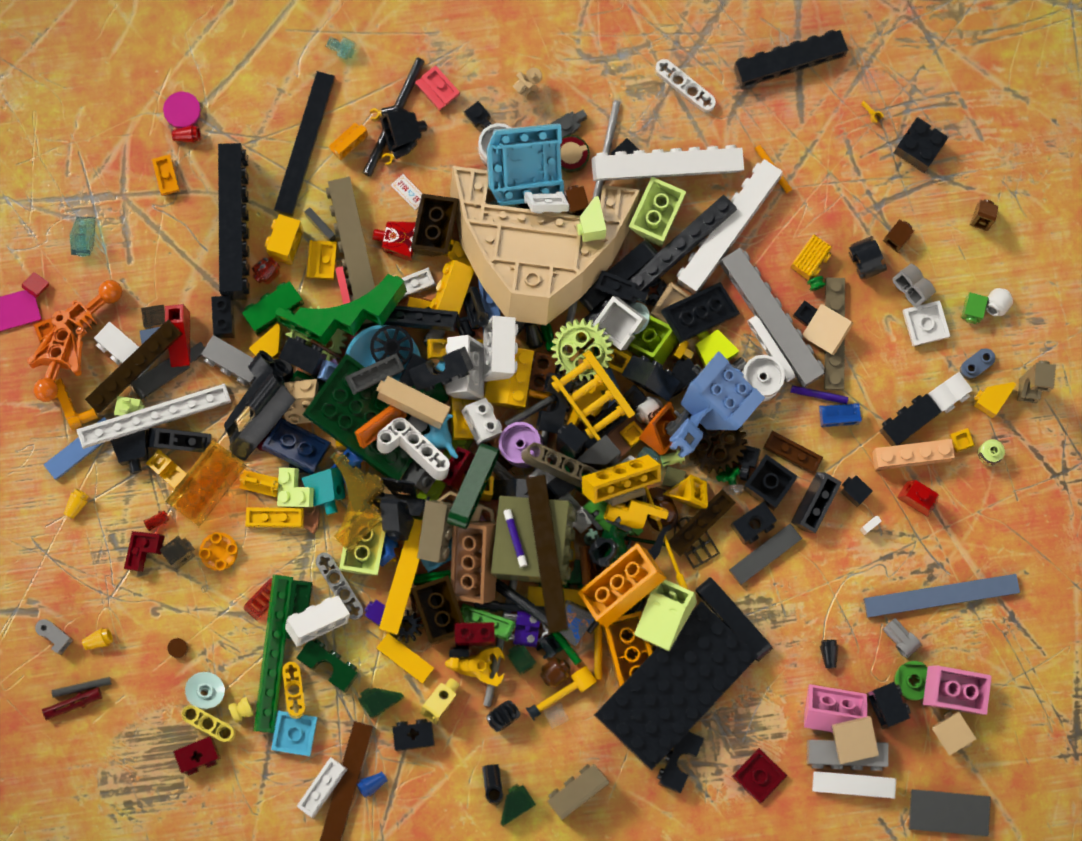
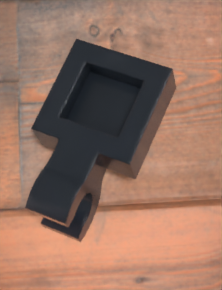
[464,101,492,130]
[737,445,761,481]

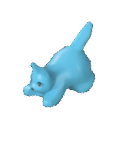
[424,414,458,459]

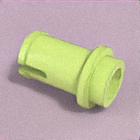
[660,449,685,467]

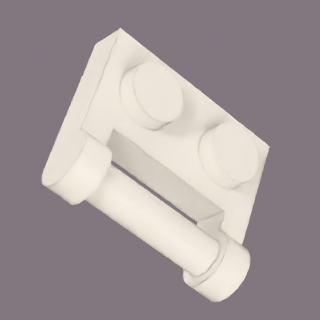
[524,192,569,214]

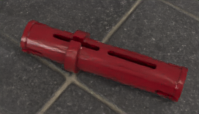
[42,687,102,720]

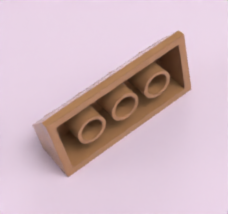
[450,521,496,604]

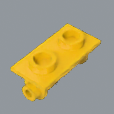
[239,470,279,497]

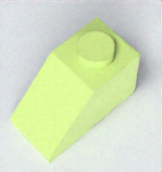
[576,196,606,242]

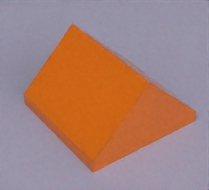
[639,402,677,455]

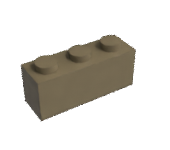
[417,500,453,563]

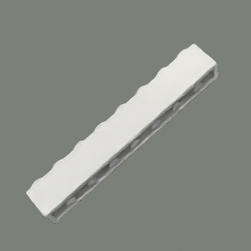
[591,145,744,181]
[677,159,783,294]

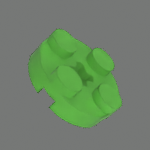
[894,661,928,701]

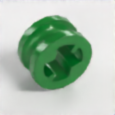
[807,276,826,291]

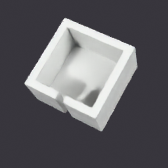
[592,296,648,351]

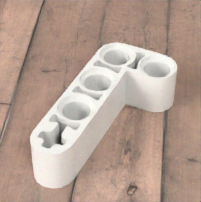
[376,418,450,480]

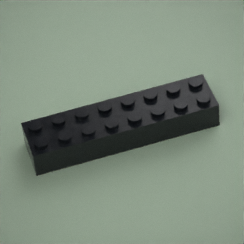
[218,143,250,300]

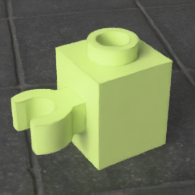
[114,396,145,417]

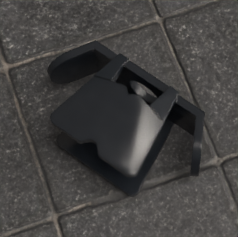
[367,477,430,518]

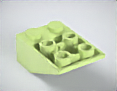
[634,580,697,651]

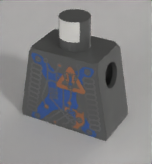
[560,600,595,646]

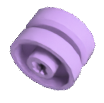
[499,422,545,468]

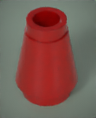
[172,124,201,143]

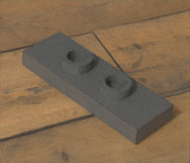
[345,353,405,395]

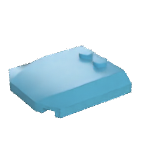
[486,123,564,206]

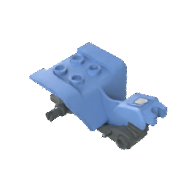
[665,351,765,458]

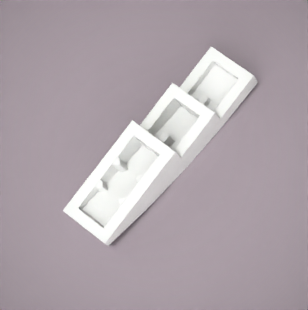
[812,772,896,799]

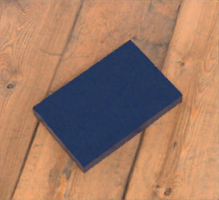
[262,418,331,474]

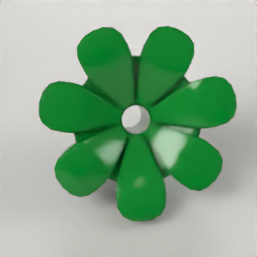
[716,466,740,487]

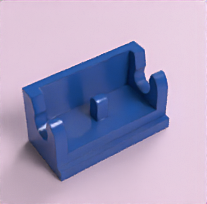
[819,403,862,427]

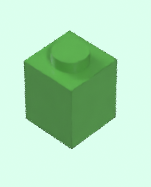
[961,292,988,324]

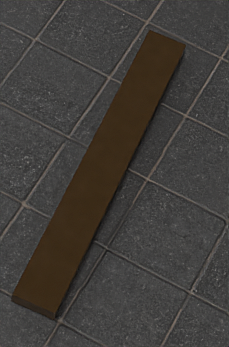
[526,475,569,633]

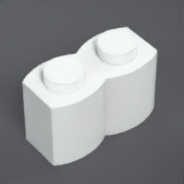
[928,372,973,414]

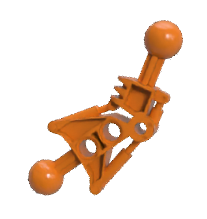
[27,280,122,402]

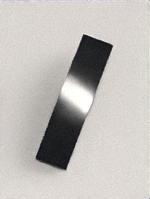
[583,385,648,449]

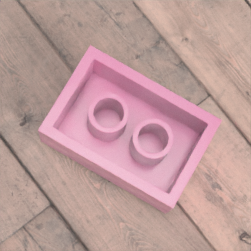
[923,666,992,715]

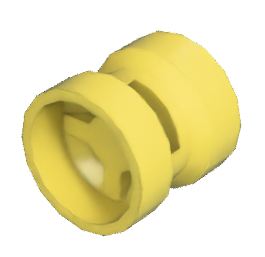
[228,697,254,723]

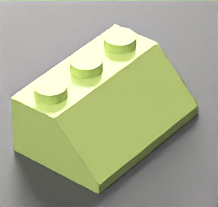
[629,177,686,247]
[339,511,386,575]

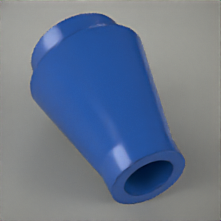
[357,771,387,798]

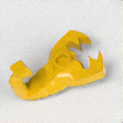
[445,647,505,687]

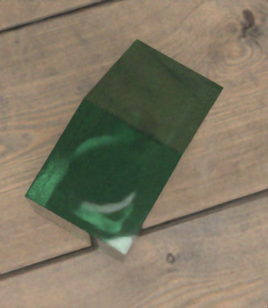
[507,644,536,676]
[358,687,405,720]
[501,784,536,827]

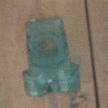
[325,37,356,60]

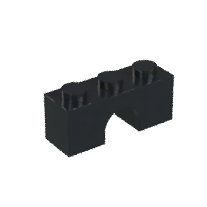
[408,346,474,392]
[536,373,574,434]
[657,731,704,794]

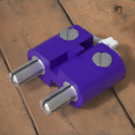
[503,611,548,647]

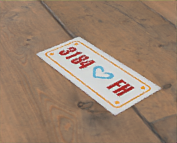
[391,174,422,210]

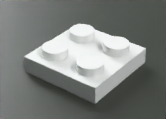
[902,300,950,347]

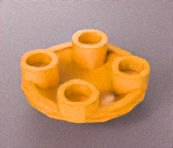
[199,532,238,571]

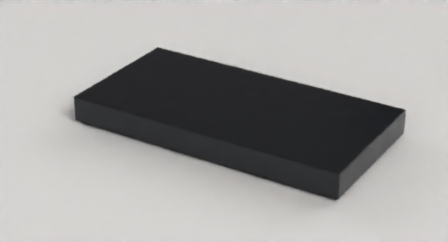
[661,282,740,344]

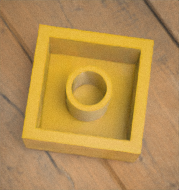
[265,214,304,266]

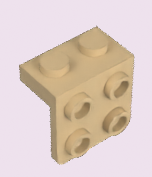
[284,379,319,424]

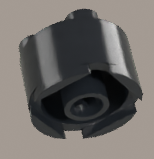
[848,236,887,279]

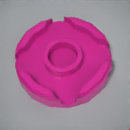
[163,91,201,129]

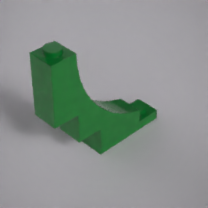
[275,274,407,346]

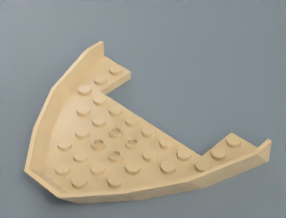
[450,166,640,325]

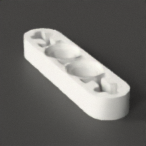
[655,59,716,113]
[747,316,795,382]

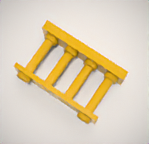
[551,350,635,441]

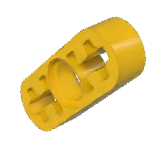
[282,662,305,719]

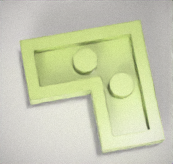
[277,468,314,507]

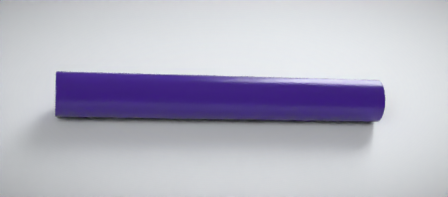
[790,385,848,404]

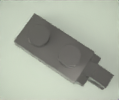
[550,110,587,137]

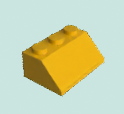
[484,348,534,410]

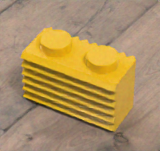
[790,234,832,280]

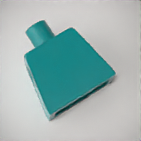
[302,467,345,515]

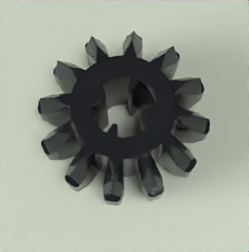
[392,609,424,643]
[486,700,520,732]

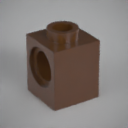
[883,219,914,253]

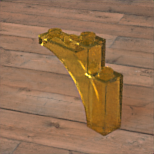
[330,452,384,553]

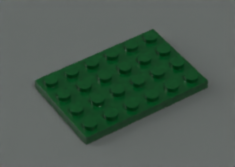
[302,354,430,480]

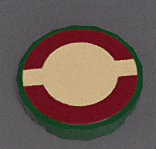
[560,135,590,173]

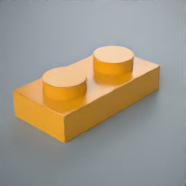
[152,154,180,196]

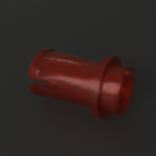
[143,510,170,531]

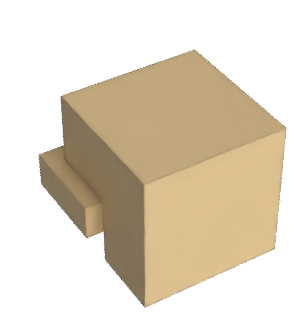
[932,710,977,756]

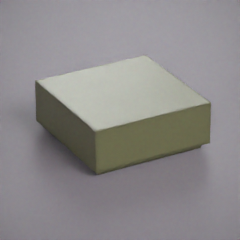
[662,466,686,488]

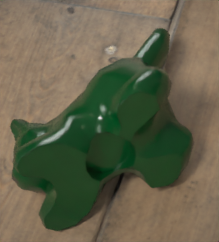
[602,525,629,568]

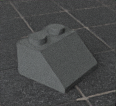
[576,435,621,470]

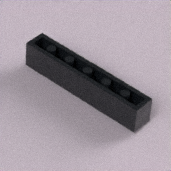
[734,30,848,88]

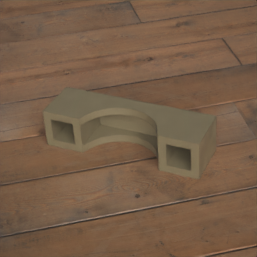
[1017,361,1056,403]

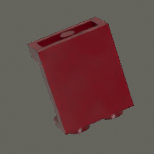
[455,622,495,647]

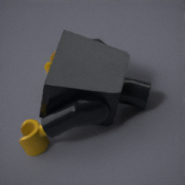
[370,105,427,165]

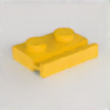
[306,240,338,280]

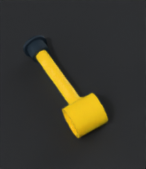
[526,666,597,721]

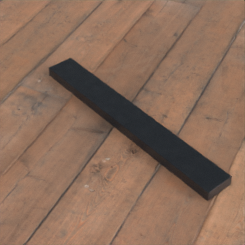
[274,71,335,216]

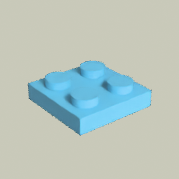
[271,711,318,757]

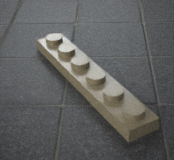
[824,277,845,391]

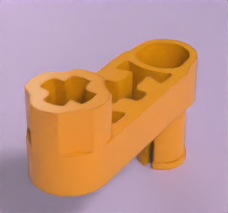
[55,378,99,431]

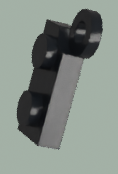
[463,287,489,329]

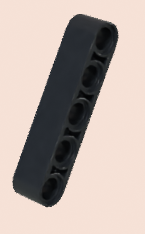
[579,239,658,312]
[695,577,773,662]

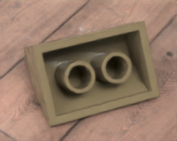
[547,764,609,820]

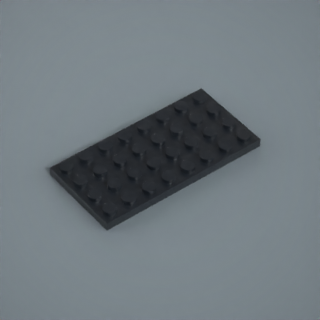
[594,601,758,771]

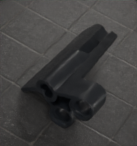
[224,350,296,460]

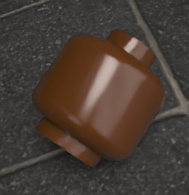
[540,658,570,687]

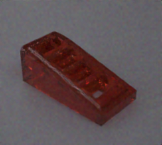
[243,578,272,621]

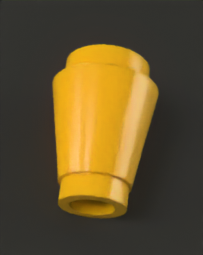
[64,489,89,519]
[82,628,113,650]

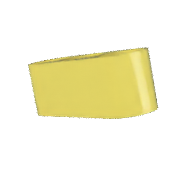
[181,705,236,743]

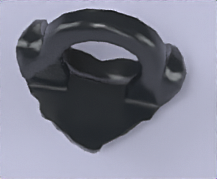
[588,537,617,567]

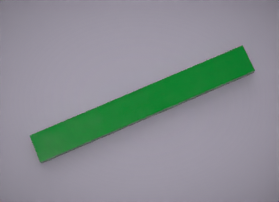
[254,575,293,733]

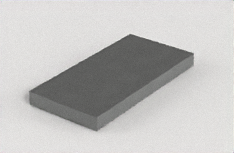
[908,789,991,836]

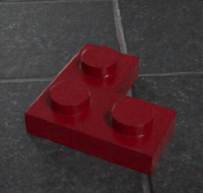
[124,531,165,572]

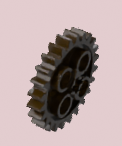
[689,423,748,474]

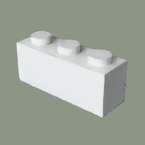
[94,321,155,378]
[285,596,350,647]

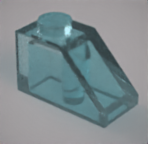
[70,216,96,257]

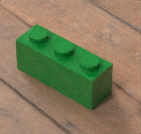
[242,281,304,335]

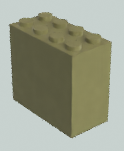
[491,496,577,585]

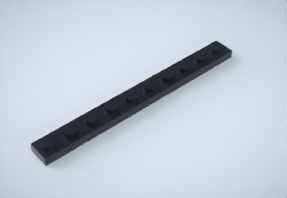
[585,195,737,324]

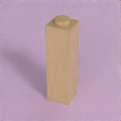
[376,376,450,429]

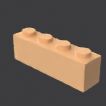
[872,439,955,471]

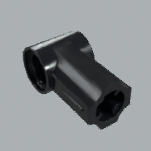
[482,764,504,805]

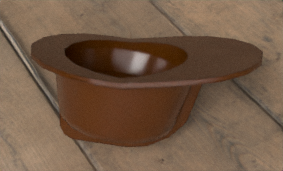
[645,487,678,531]

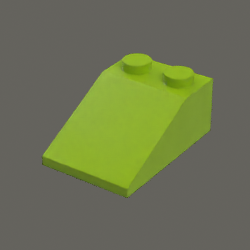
[627,316,679,365]

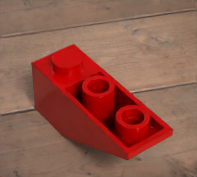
[165,304,190,367]

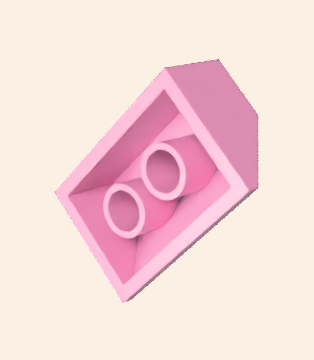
[804,684,867,733]

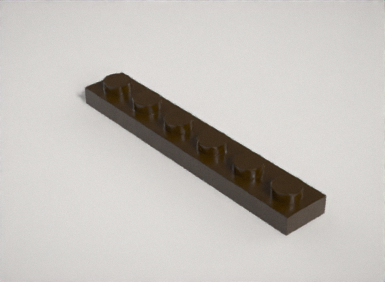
[85,319,183,414]

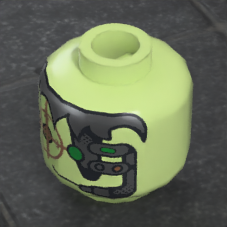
[978,439,1005,466]

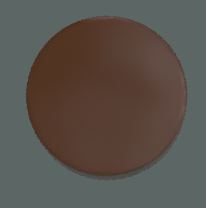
[167,638,188,658]

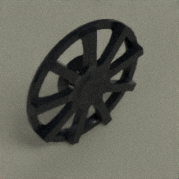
[370,325,413,365]

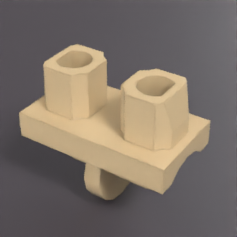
[513,68,542,97]

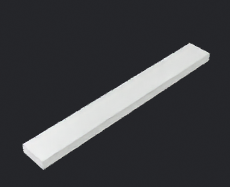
[77,384,231,449]

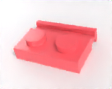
[415,65,460,111]

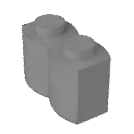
[892,264,936,307]

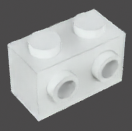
[461,398,502,445]

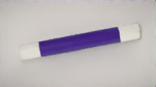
[503,509,528,567]

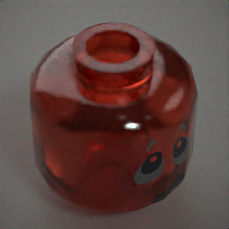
[252,257,281,285]

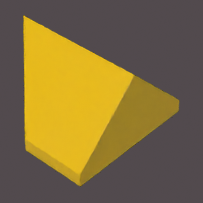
[663,474,708,509]

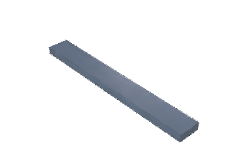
[864,574,1020,618]

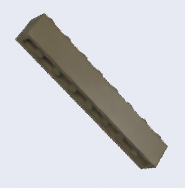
[325,177,379,329]

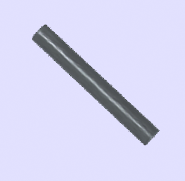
[52,677,112,698]

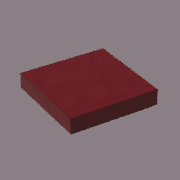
[732,748,788,804]

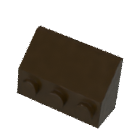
[411,194,459,257]
[411,576,464,646]

